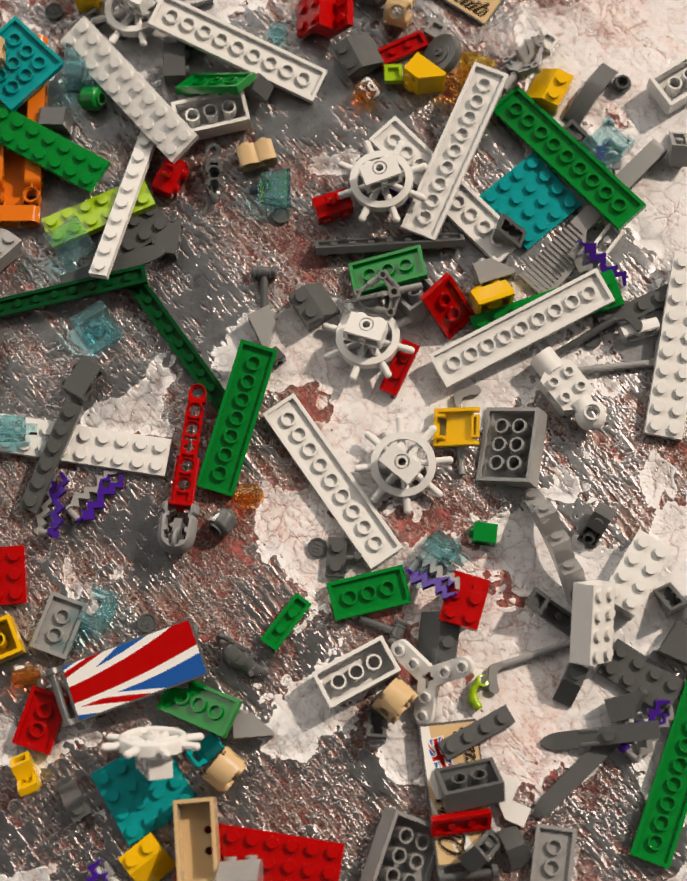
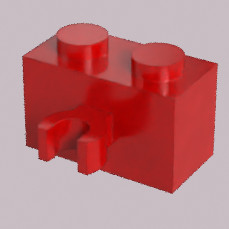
[151,157,190,201]
[312,187,354,225]

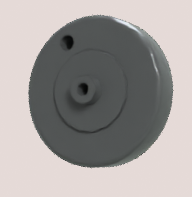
[424,33,462,74]

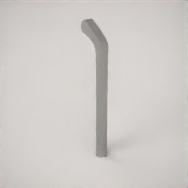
[577,339,659,374]
[453,385,481,476]
[488,639,570,694]

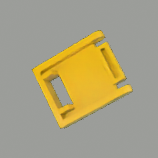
[433,407,480,448]

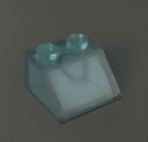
[62,43,93,94]
[69,300,124,356]

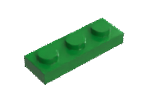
[260,592,312,652]

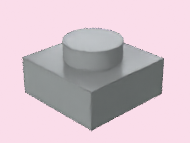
[424,17,449,40]

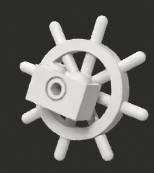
[90,0,159,47]
[338,140,427,223]
[322,297,415,381]
[354,415,454,514]
[101,726,204,781]

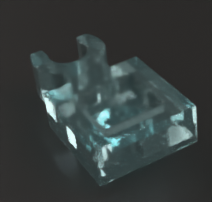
[268,21,288,49]

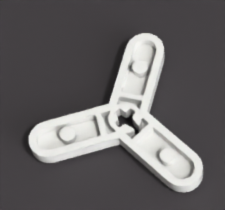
[391,639,475,725]

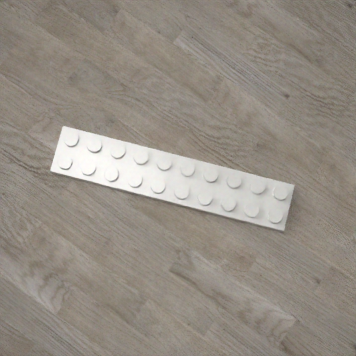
[148,0,328,104]
[60,16,200,164]
[401,61,509,240]
[369,116,524,262]
[643,251,687,441]
[429,268,615,389]
[262,393,403,570]
[0,413,172,478]

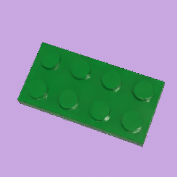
[175,72,256,96]
[348,244,428,298]
[326,565,412,622]
[156,680,243,739]

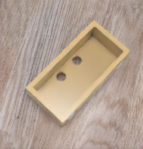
[173,797,221,881]

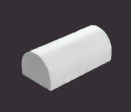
[589,223,626,261]
[618,317,660,344]

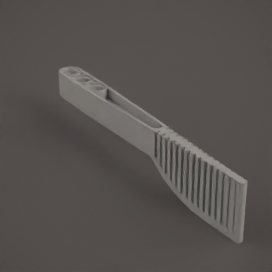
[517,139,668,294]

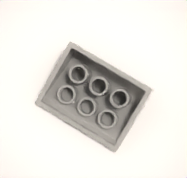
[476,407,548,488]
[360,807,435,881]

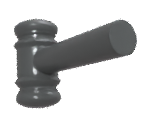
[251,266,277,308]
[359,616,408,645]

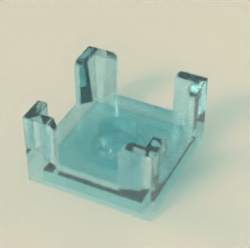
[581,116,635,170]
[42,214,97,268]
[76,584,121,635]

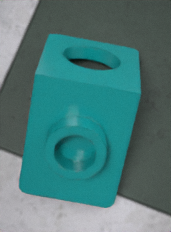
[185,733,224,769]

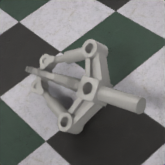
[502,34,546,93]
[345,270,423,317]

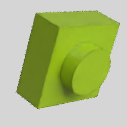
[384,64,403,84]

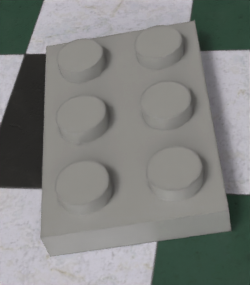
[29,591,89,660]
[529,823,577,881]

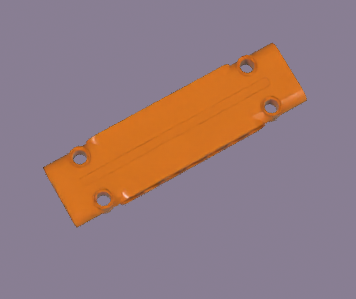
[0,35,48,227]

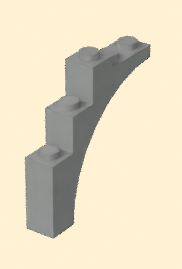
[520,489,586,608]

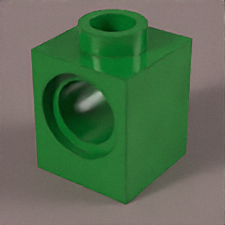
[468,521,498,547]

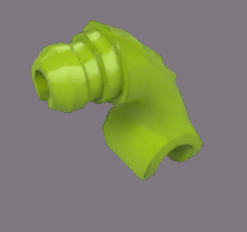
[467,674,489,711]

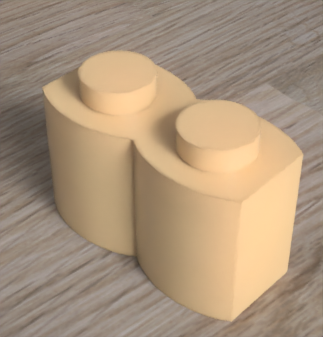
[236,137,277,172]

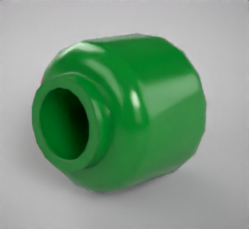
[77,86,106,111]

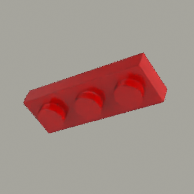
[378,30,429,69]
[379,339,420,397]
[430,808,492,838]

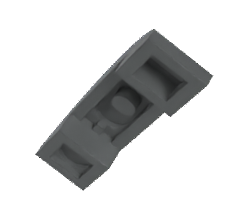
[563,63,618,126]
[524,587,572,637]

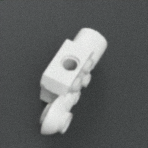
[530,347,606,431]

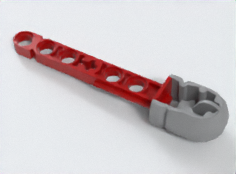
[157,384,207,554]

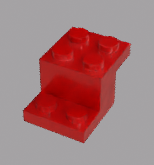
[296,0,353,39]
[438,570,490,632]

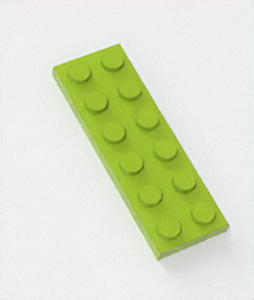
[41,180,157,251]

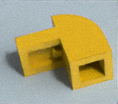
[10,751,42,797]

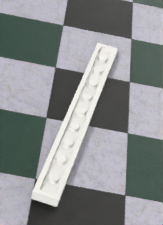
[89,130,156,280]

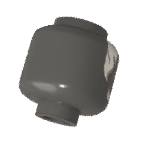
[209,508,237,536]

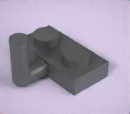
[325,537,362,578]

